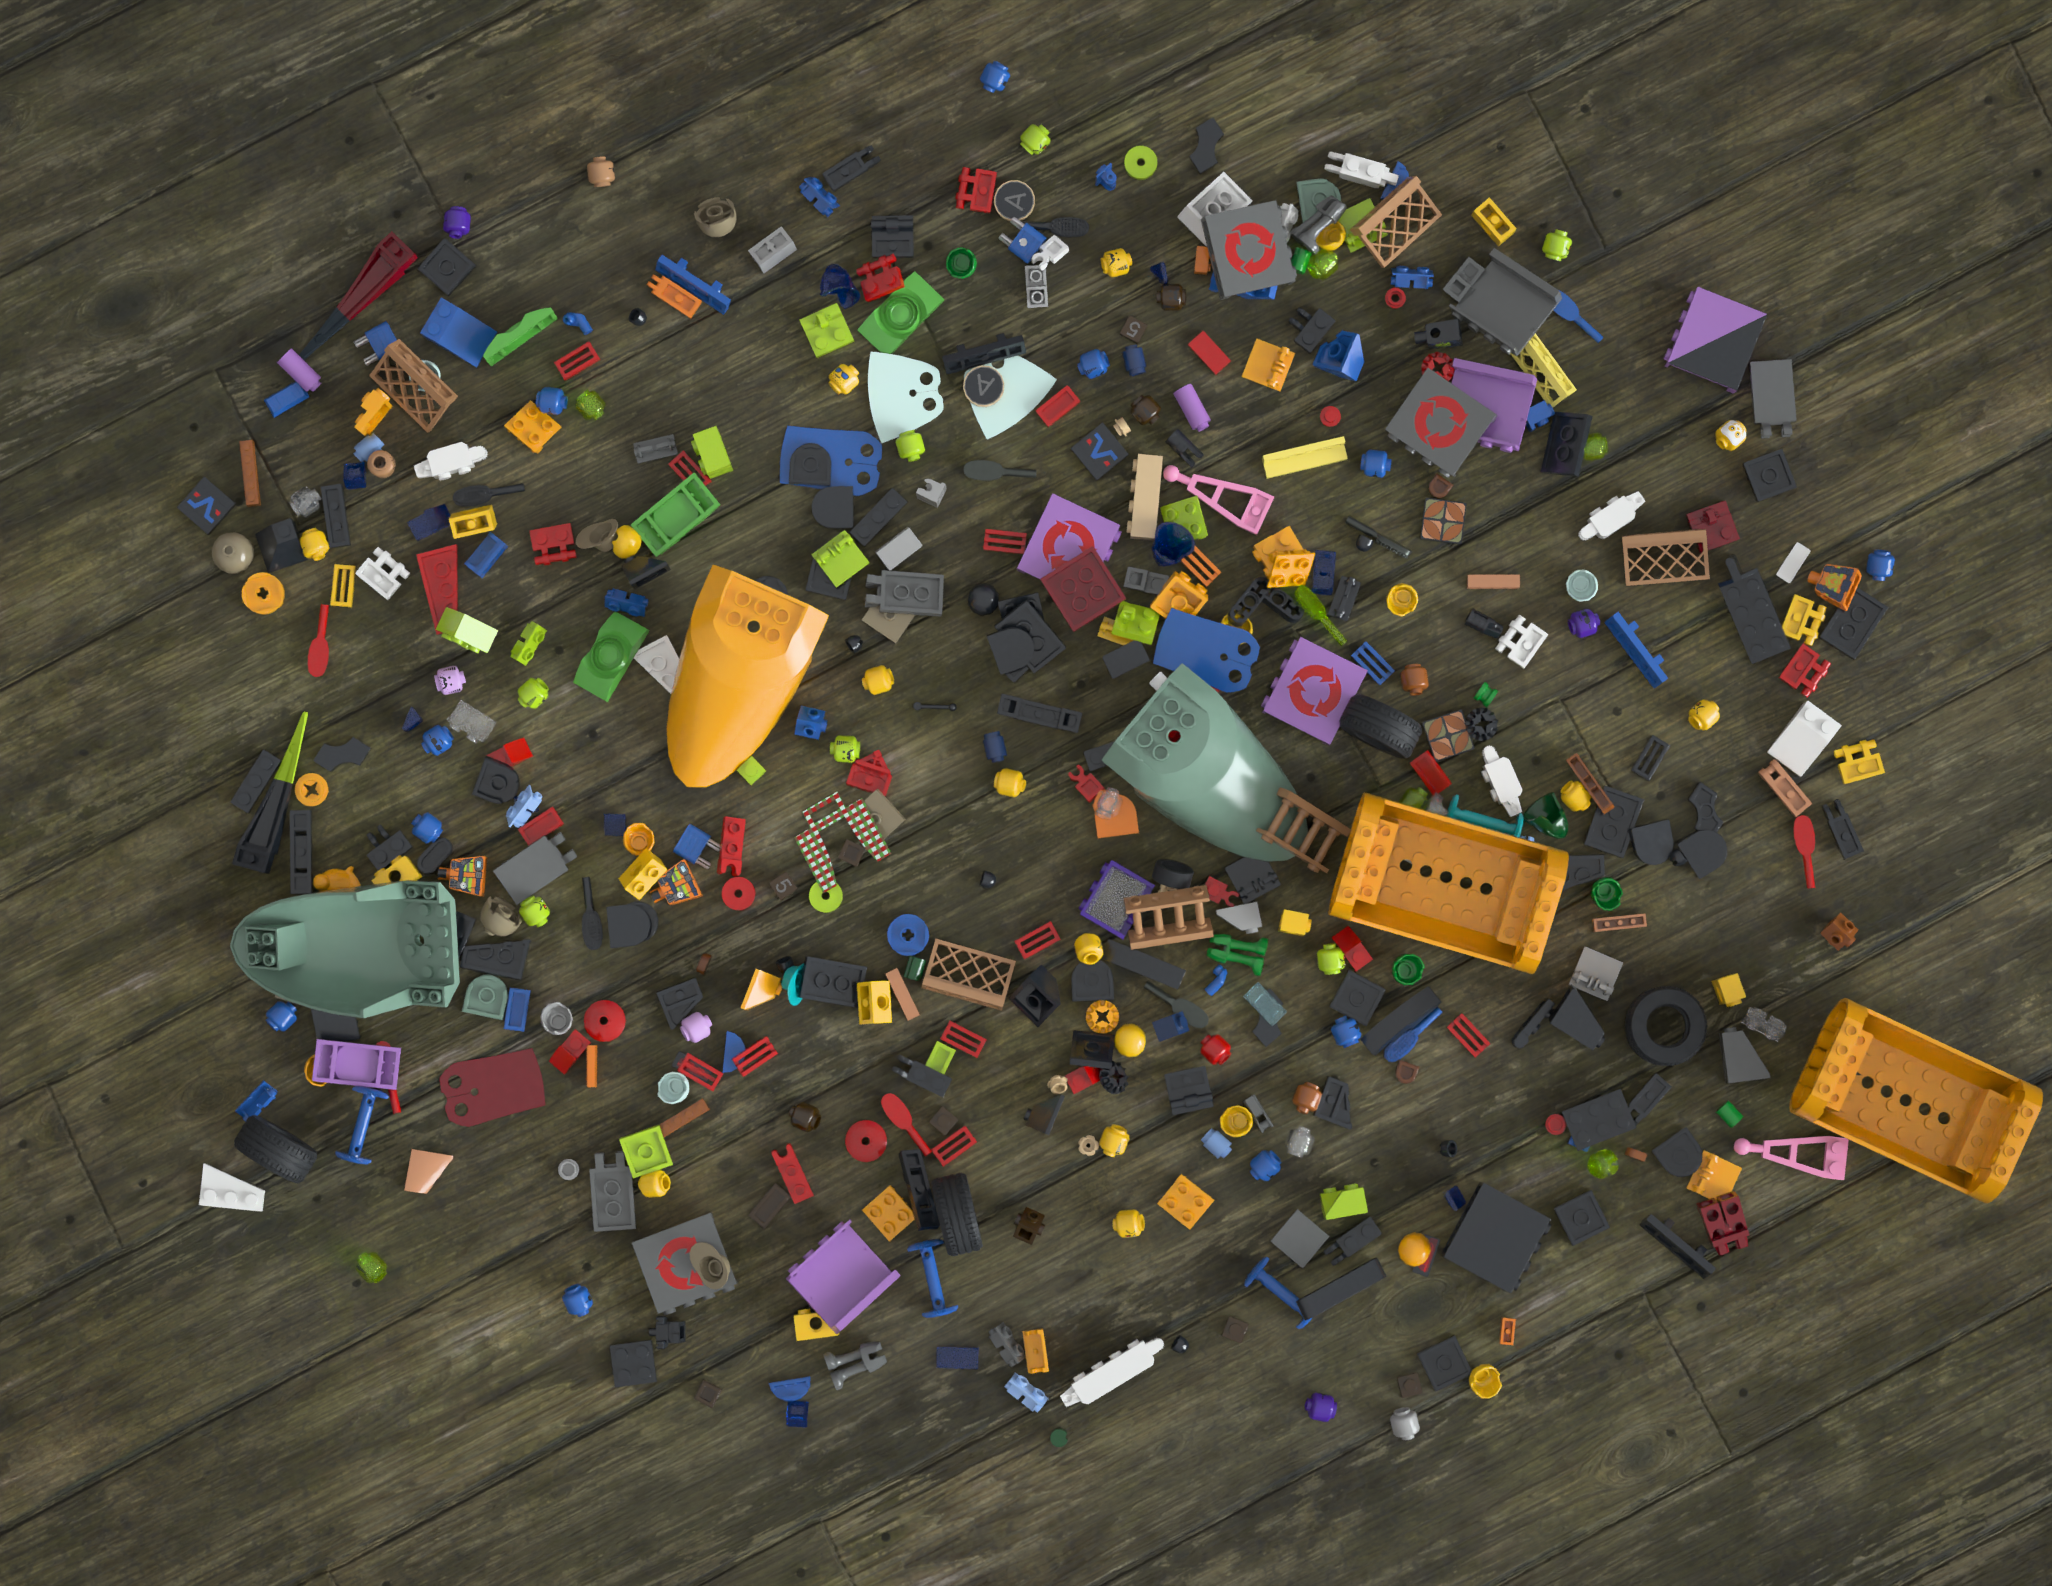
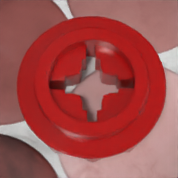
[1421,351,1454,381]

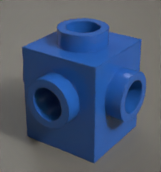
[795,706,828,740]

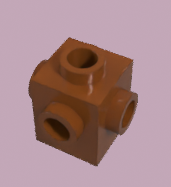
[1820,912,1858,951]

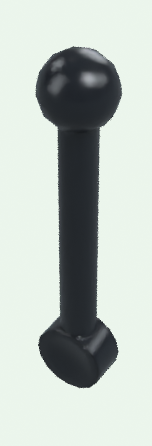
[913,702,957,711]

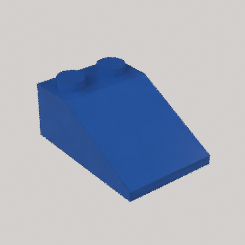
[420,298,498,368]

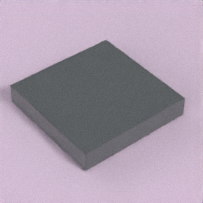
[1271,1209,1330,1268]

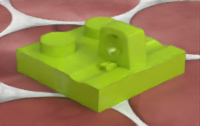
[800,303,854,358]
[1111,601,1160,645]
[619,1125,673,1179]

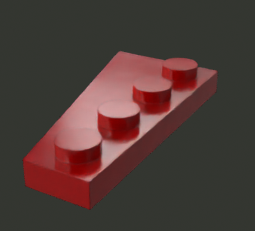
[416,544,458,635]

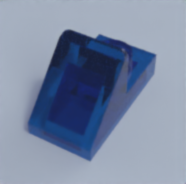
[407,504,451,541]

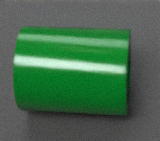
[1291,247,1312,274]
[1716,1100,1744,1128]

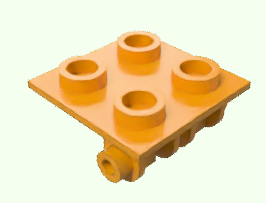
[1242,339,1295,391]
[504,400,562,454]
[1267,549,1315,588]
[1687,1150,1742,1201]
[1157,1174,1214,1230]
[862,1185,915,1241]

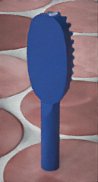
[1553,290,1604,343]
[1384,1007,1442,1062]

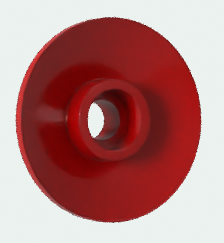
[584,1000,626,1042]
[845,1120,887,1162]

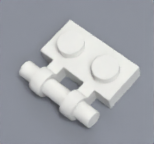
[355,547,410,600]
[1495,615,1548,669]

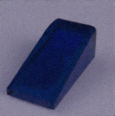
[1311,550,1336,595]
[936,1347,979,1369]

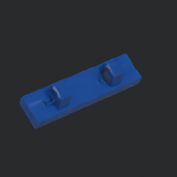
[655,255,731,315]
[1604,612,1668,688]

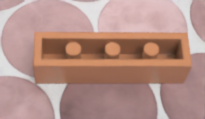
[1467,575,1520,589]
[1592,914,1647,932]
[886,968,920,1021]

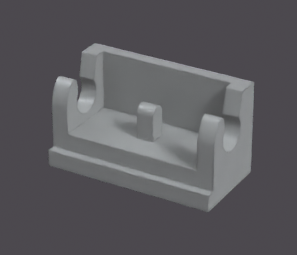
[748,226,797,273]
[916,479,947,508]
[875,527,923,571]

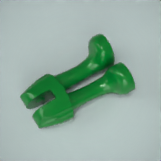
[1206,934,1268,976]

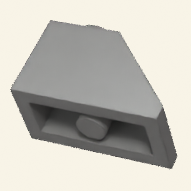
[1215,902,1262,934]

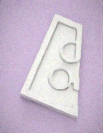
[634,635,679,694]
[199,1163,265,1211]

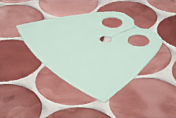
[868,352,943,443]
[964,356,1057,439]

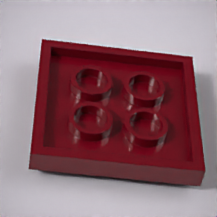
[1040,546,1126,632]

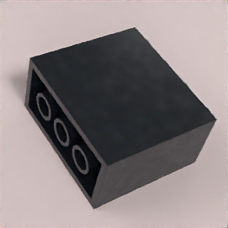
[1440,1182,1551,1293]

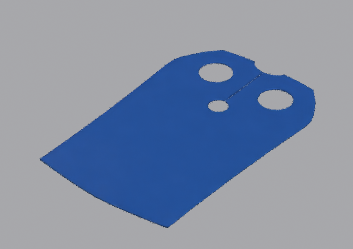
[780,426,882,496]
[1153,608,1260,692]

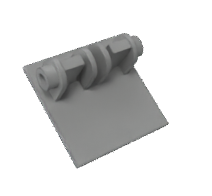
[1569,946,1623,1001]

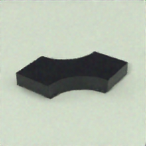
[1189,117,1224,174]
[313,737,372,772]
[1688,782,1724,832]
[1252,989,1283,1047]

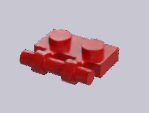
[955,167,997,214]
[856,254,905,302]
[530,523,577,566]
[1778,644,1831,698]

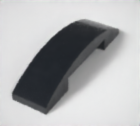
[997,694,1082,733]

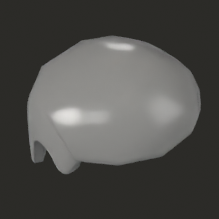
[540,1002,573,1035]

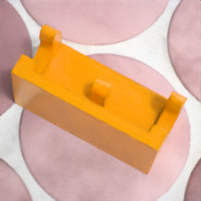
[1022,1328,1049,1374]

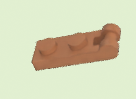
[1758,759,1812,817]

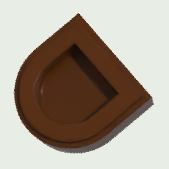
[1428,473,1454,499]
[696,953,712,975]
[1395,1060,1419,1084]

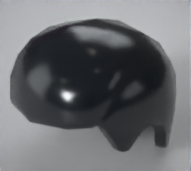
[968,583,999,616]

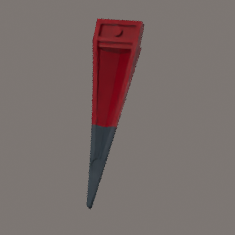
[299,231,418,360]

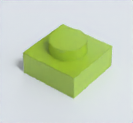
[737,756,766,786]

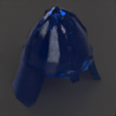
[820,264,860,309]
[1152,522,1195,567]

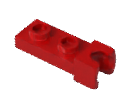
[717,816,746,877]
[771,1143,814,1204]

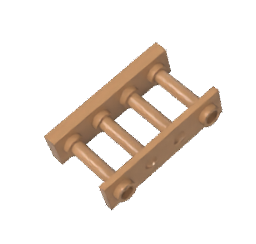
[1256,787,1351,873]
[1124,885,1214,950]

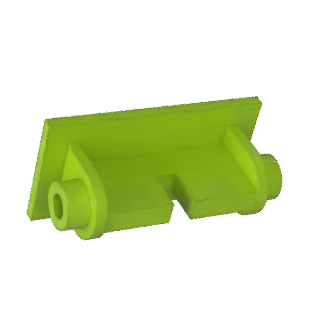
[510,621,547,666]

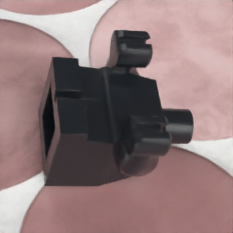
[649,1316,685,1349]

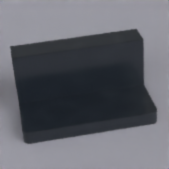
[1102,640,1150,679]

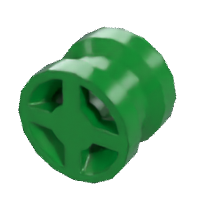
[1473,682,1498,708]

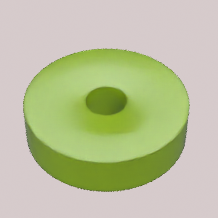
[1124,146,1157,180]
[809,882,843,913]

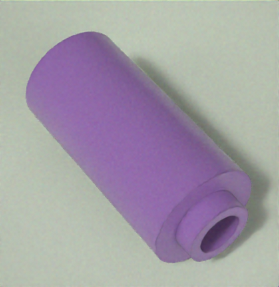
[277,348,321,392]
[1173,384,1211,432]

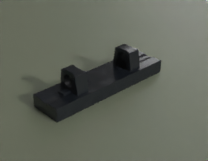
[942,333,1026,374]
[290,810,313,894]
[898,1149,940,1231]
[1639,1214,1716,1279]

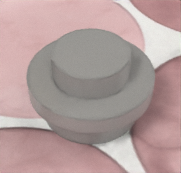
[558,1159,579,1180]

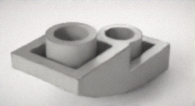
[1025,265,1048,308]

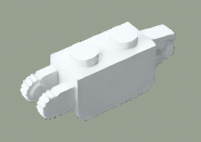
[1324,152,1399,188]
[414,442,488,481]
[1578,491,1645,541]
[1481,745,1522,817]

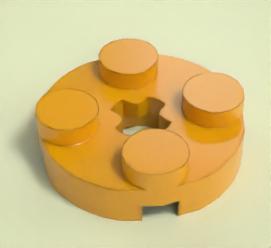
[242,572,285,615]

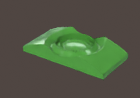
[857,271,944,354]
[483,307,558,367]
[631,473,720,557]
[573,611,649,702]

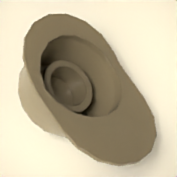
[576,519,618,552]
[689,1242,730,1290]

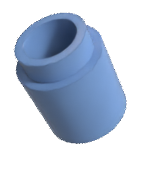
[353,433,385,462]
[1201,1128,1232,1159]

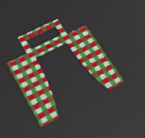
[794,791,891,893]

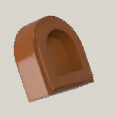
[1624,1147,1647,1162]

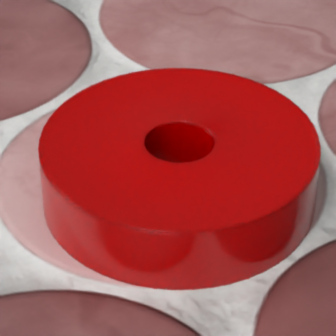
[722,877,756,911]

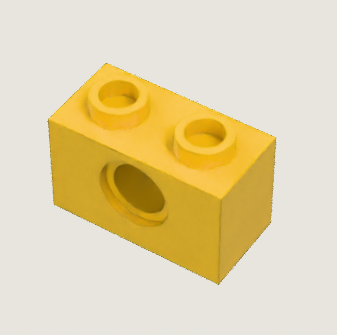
[1471,197,1516,246]
[449,504,497,539]
[618,848,667,900]
[371,855,423,884]
[1278,909,1312,936]
[1712,973,1746,1007]
[857,981,892,1025]
[794,1309,839,1341]

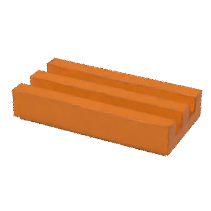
[1177,543,1221,587]
[587,1045,597,1087]

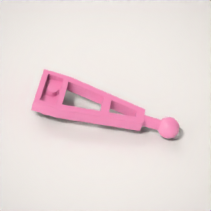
[1163,465,1274,535]
[1734,1136,1849,1180]

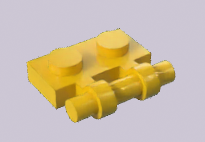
[1782,594,1827,646]
[1834,739,1885,785]

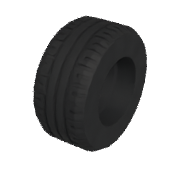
[1339,694,1422,759]
[1625,986,1708,1066]
[234,1115,317,1183]
[931,1172,983,1257]

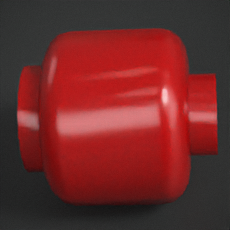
[1200,1034,1231,1065]

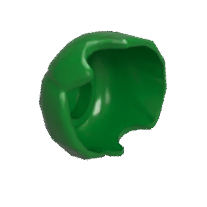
[946,247,977,279]
[1591,877,1623,911]
[1392,954,1425,985]

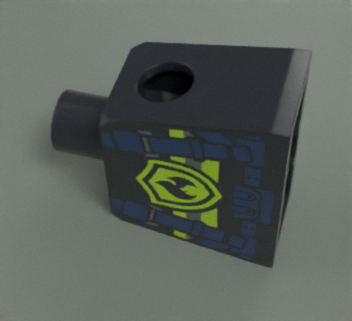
[1414,319,1463,349]

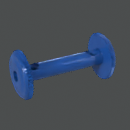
[335,1086,388,1165]
[907,1239,958,1318]
[1244,1257,1312,1329]

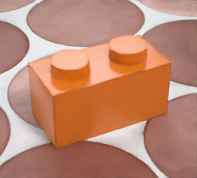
[1194,246,1211,275]
[1499,1317,1516,1345]

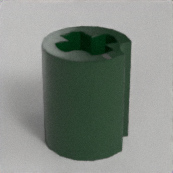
[903,956,926,982]
[1050,1428,1068,1447]

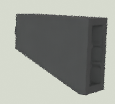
[1719,1027,1770,1083]

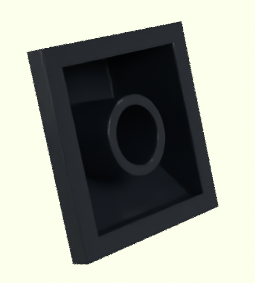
[255,518,308,573]
[621,555,671,589]
[1008,965,1061,1027]
[1024,1095,1065,1135]

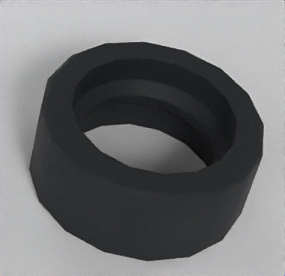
[1152,859,1194,889]

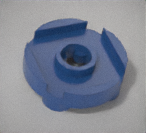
[887,914,929,956]

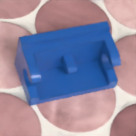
[464,532,508,578]

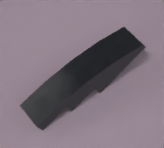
[1101,939,1186,990]
[1360,986,1442,1056]

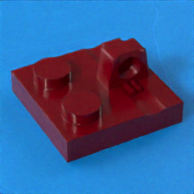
[1686,500,1740,554]

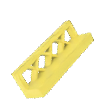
[1510,333,1577,408]
[1262,436,1348,479]

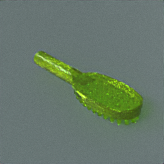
[1294,585,1347,646]

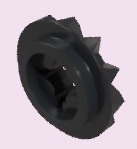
[1465,707,1498,741]
[1099,1061,1129,1094]

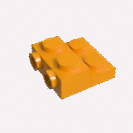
[355,388,392,437]
[1252,526,1303,580]
[1150,571,1208,619]

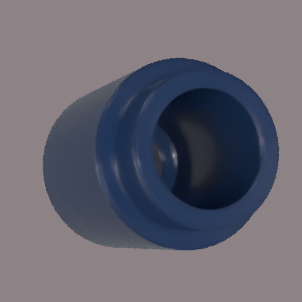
[1122,344,1147,376]
[983,731,1007,763]

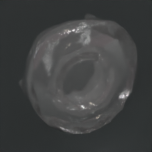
[1424,792,1448,815]

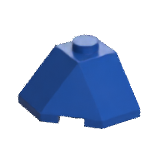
[1313,330,1364,381]

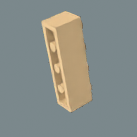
[1127,454,1163,541]

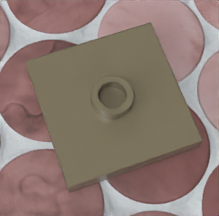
[862,606,916,644]
[864,789,906,840]

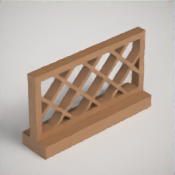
[1350,176,1442,268]
[369,339,458,433]
[1622,529,1710,586]
[922,939,1016,1011]

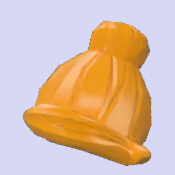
[313,866,361,892]

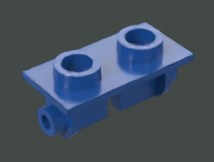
[1095,163,1117,191]
[799,177,840,217]
[1391,266,1434,289]
[605,588,649,617]
[235,1080,278,1122]

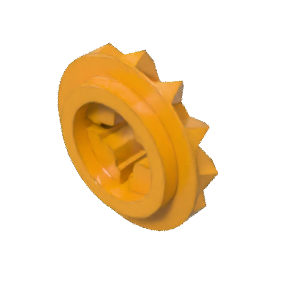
[295,773,329,807]
[1086,1000,1119,1034]

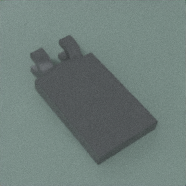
[1749,359,1796,439]
[865,570,944,617]
[493,832,577,905]
[589,1151,636,1232]

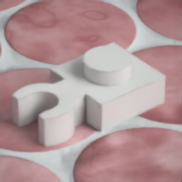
[1032,235,1069,270]

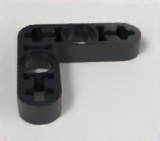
[1227,577,1304,627]

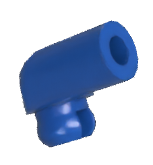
[563,312,593,335]
[1205,965,1227,996]

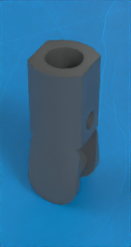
[1242,1094,1274,1133]

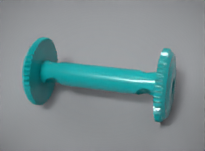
[1446,794,1524,837]

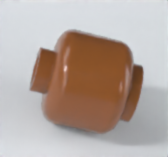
[1400,664,1429,696]
[1292,1082,1322,1115]

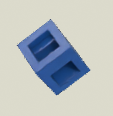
[1526,400,1555,432]

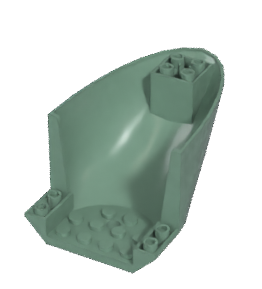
[1101,663,1308,862]
[230,880,460,1018]

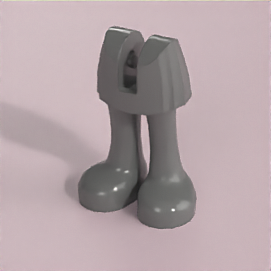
[1290,195,1347,255]
[823,1342,887,1390]

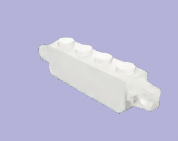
[1060,1337,1164,1407]

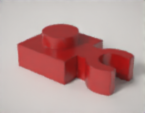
[1068,765,1105,803]
[1205,876,1239,907]

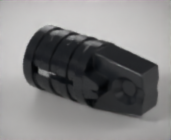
[1464,608,1503,639]

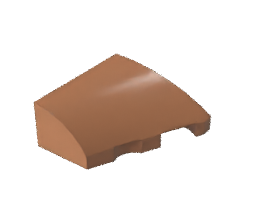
[404,1149,453,1194]

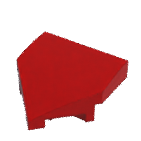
[846,750,892,797]

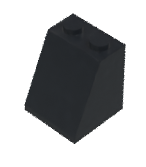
[1549,984,1605,1050]

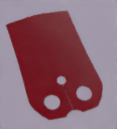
[440,1048,545,1127]

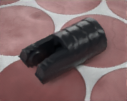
[1165,429,1204,468]

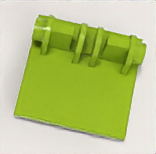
[1338,198,1388,253]
[1160,496,1208,547]
[811,530,869,588]

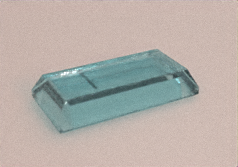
[1243,982,1287,1026]

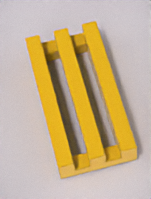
[330,564,356,608]

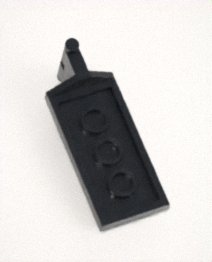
[1718,554,1791,664]

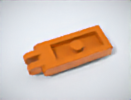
[646,274,702,319]

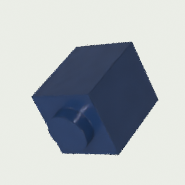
[1152,1011,1190,1042]

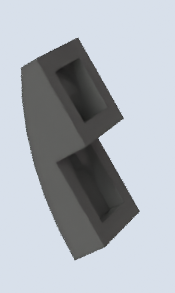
[1443,257,1485,302]
[1123,567,1170,595]

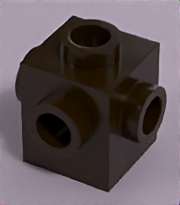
[1013,1207,1045,1245]

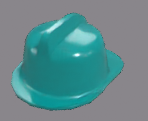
[781,963,804,1006]

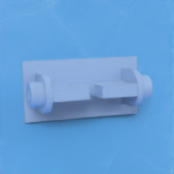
[506,785,542,828]
[1004,1372,1048,1413]

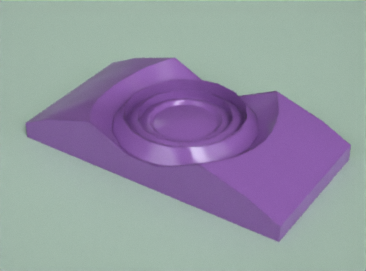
[312,1039,401,1090]

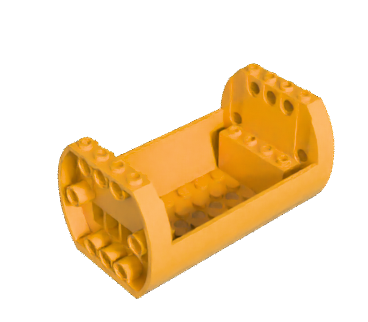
[1328,792,1569,974]
[1789,998,2043,1203]

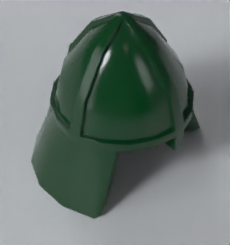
[1523,792,1568,839]

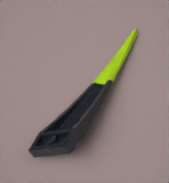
[232,711,308,874]

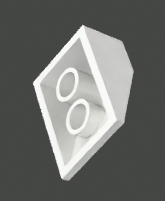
[1178,172,1252,246]
[1767,701,1842,777]

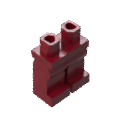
[1696,1191,1749,1255]

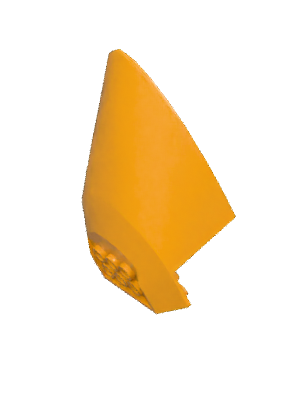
[667,565,829,787]

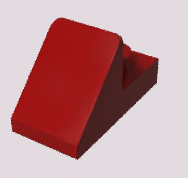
[486,738,533,767]
[1332,926,1373,972]
[549,1029,592,1075]
[1065,1066,1101,1094]

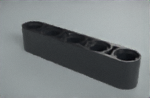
[1296,1257,1386,1320]

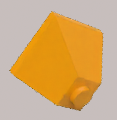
[741,969,782,1010]

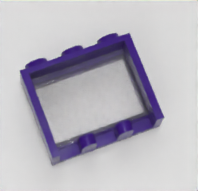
[1078,860,1155,940]

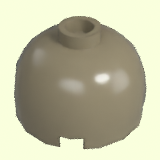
[694,197,737,237]
[211,532,254,574]
[480,896,523,936]

